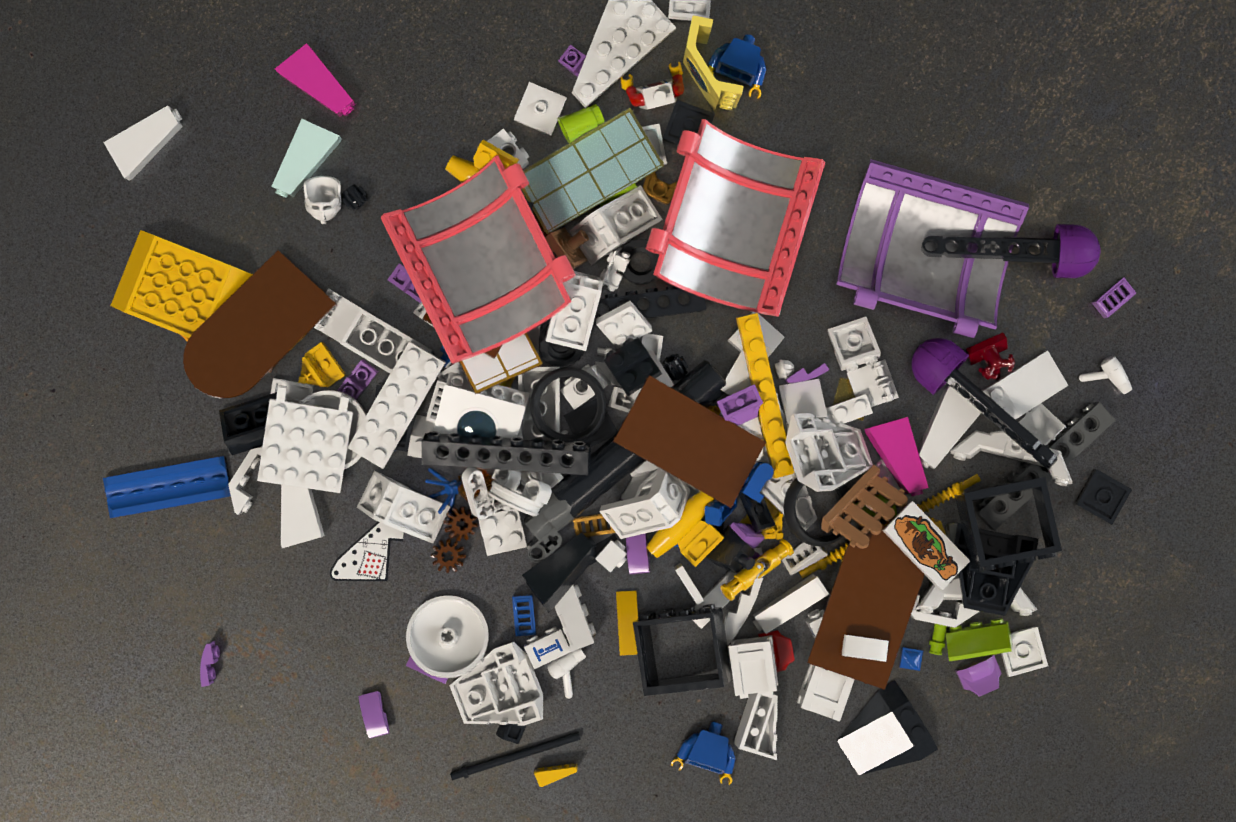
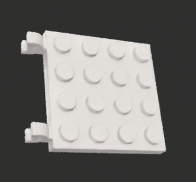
[257,385,353,493]

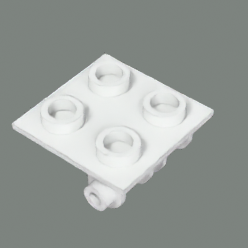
[314,288,361,343]
[847,359,899,407]

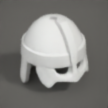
[304,176,342,224]

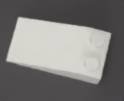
[981,350,1068,419]

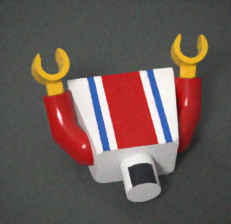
[621,61,684,109]

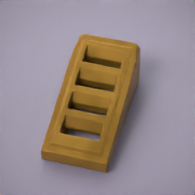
[573,513,616,537]

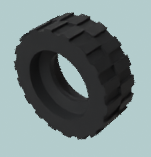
[620,239,659,285]
[539,325,584,368]

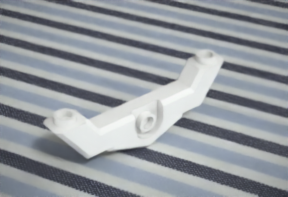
[950,430,1072,486]
[915,576,1037,616]

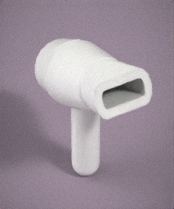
[1079,356,1132,394]
[547,648,586,699]

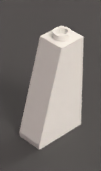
[103,106,183,181]
[918,386,981,469]
[281,485,325,548]
[752,573,829,634]

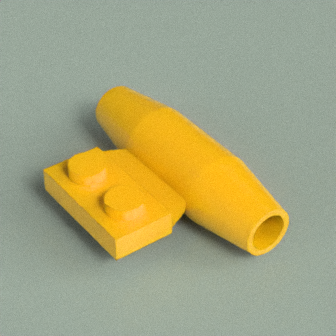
[445,140,525,196]
[646,491,724,567]

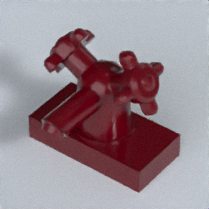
[966,332,1015,380]

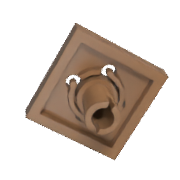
[545,227,589,269]

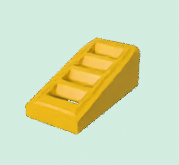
[534,764,578,787]

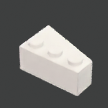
[555,584,597,652]
[733,692,778,760]

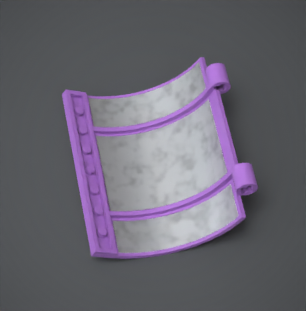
[837,159,1029,338]

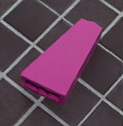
[275,43,356,117]
[864,417,929,497]

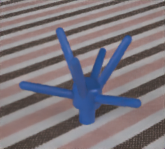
[425,468,464,519]

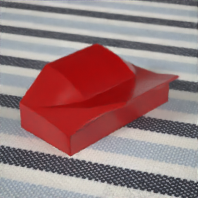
[758,630,795,672]

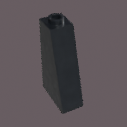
[522,533,597,613]

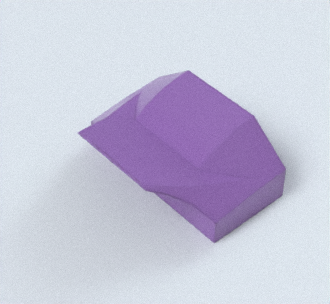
[717,384,763,426]
[955,655,1002,697]

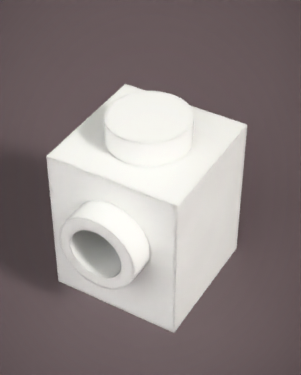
[595,539,627,572]

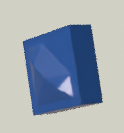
[899,647,923,671]

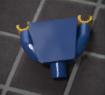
[708,34,766,99]
[671,722,736,785]

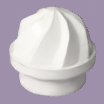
[774,359,795,379]

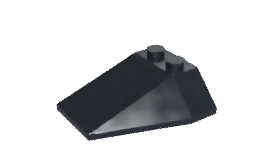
[954,523,1039,616]
[837,680,938,775]

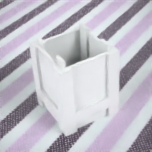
[729,635,778,699]
[796,664,855,721]

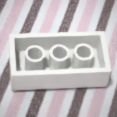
[340,308,434,373]
[518,367,560,441]

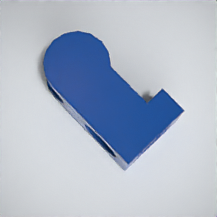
[740,462,774,503]

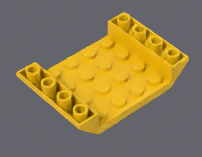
[110,230,253,338]

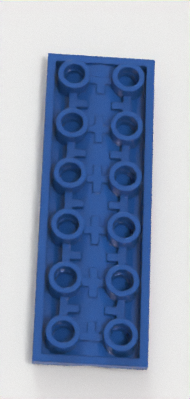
[103,456,231,518]

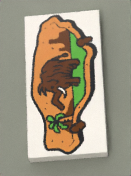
[882,501,970,590]

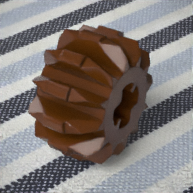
[443,506,478,541]
[431,538,466,573]

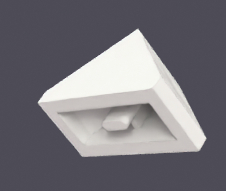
[608,387,635,413]

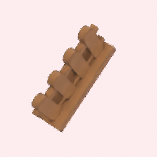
[821,465,908,549]

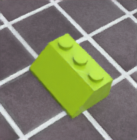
[946,618,1013,661]

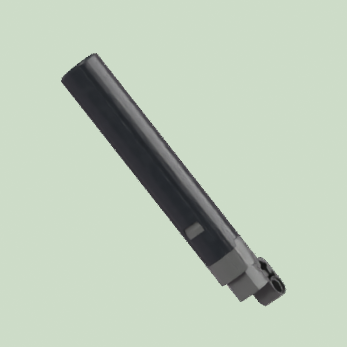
[523,360,726,563]

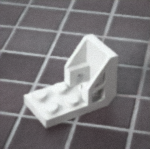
[570,185,663,265]
[545,271,603,351]
[599,468,691,539]
[357,471,450,543]

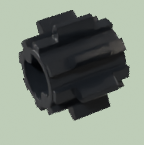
[341,184,368,211]
[662,354,688,381]

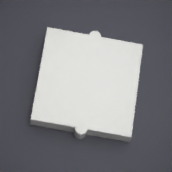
[1019,403,1066,445]

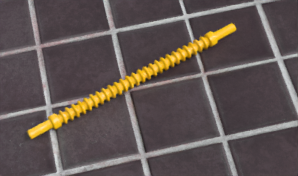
[799,474,981,579]

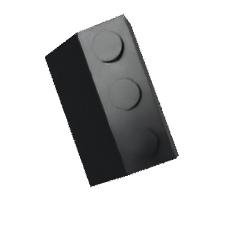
[219,392,277,456]

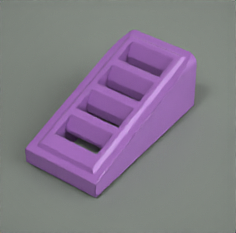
[1092,277,1136,318]
[730,523,765,549]

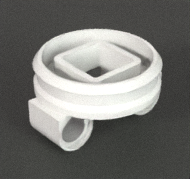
[488,469,552,516]

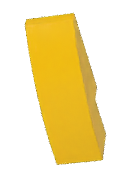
[616,590,638,655]

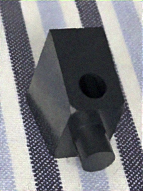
[706,525,755,574]

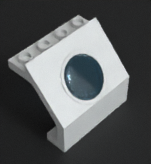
[433,372,530,473]

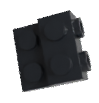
[604,337,662,396]

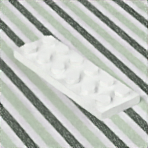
[348,341,446,469]

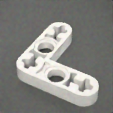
[462,467,523,520]

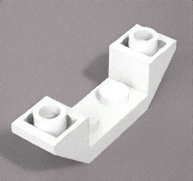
[228,447,262,515]
[911,595,979,627]

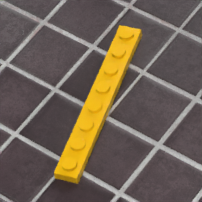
[736,313,794,479]

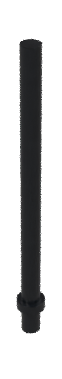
[450,732,581,781]

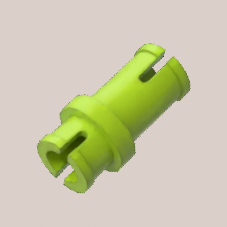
[929,623,947,655]

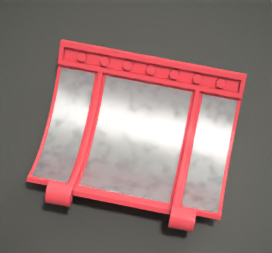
[646,119,826,317]
[381,156,576,364]

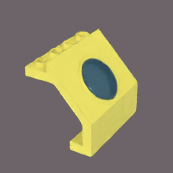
[683,15,744,112]

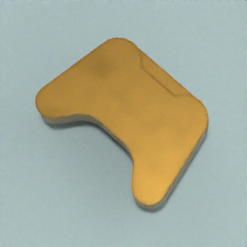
[643,171,678,204]

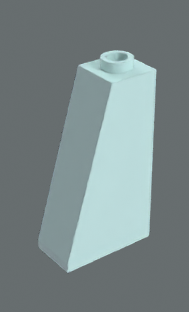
[272,119,342,198]

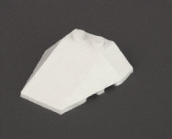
[785,413,873,492]
[449,642,543,726]

